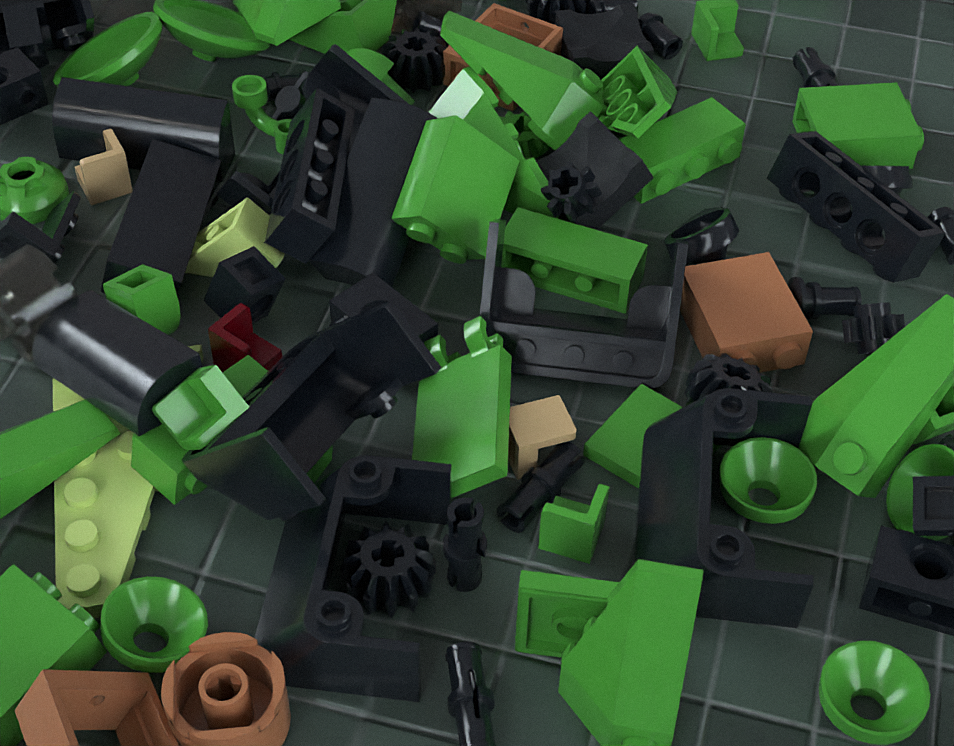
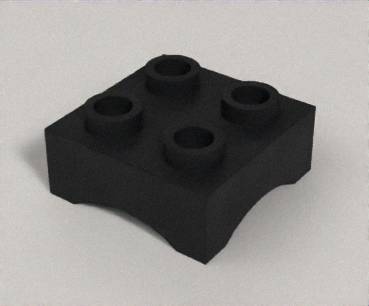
[555,3,654,80]
[536,111,654,230]

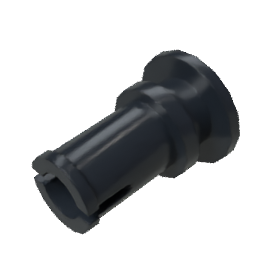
[787,277,862,319]

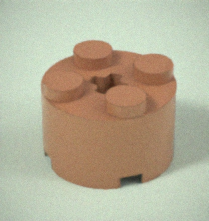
[161,632,291,746]

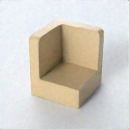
[74,128,133,205]
[508,395,577,480]

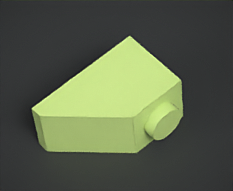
[185,197,285,277]

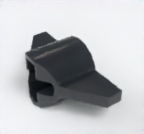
[272,70,309,121]

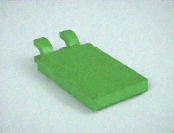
[412,316,512,498]

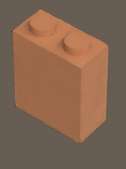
[680,252,813,373]

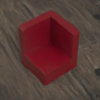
[208,303,283,373]

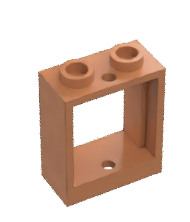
[443,3,563,111]
[14,669,179,746]

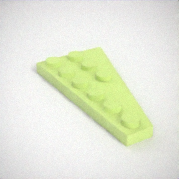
[53,345,204,618]

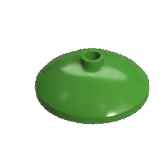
[153,0,271,61]
[53,12,163,88]

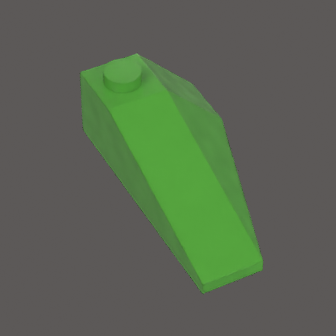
[231,0,342,46]
[238,0,397,53]
[440,11,604,150]
[597,46,677,139]
[429,66,559,219]
[798,294,954,498]
[0,399,121,519]
[558,559,703,746]

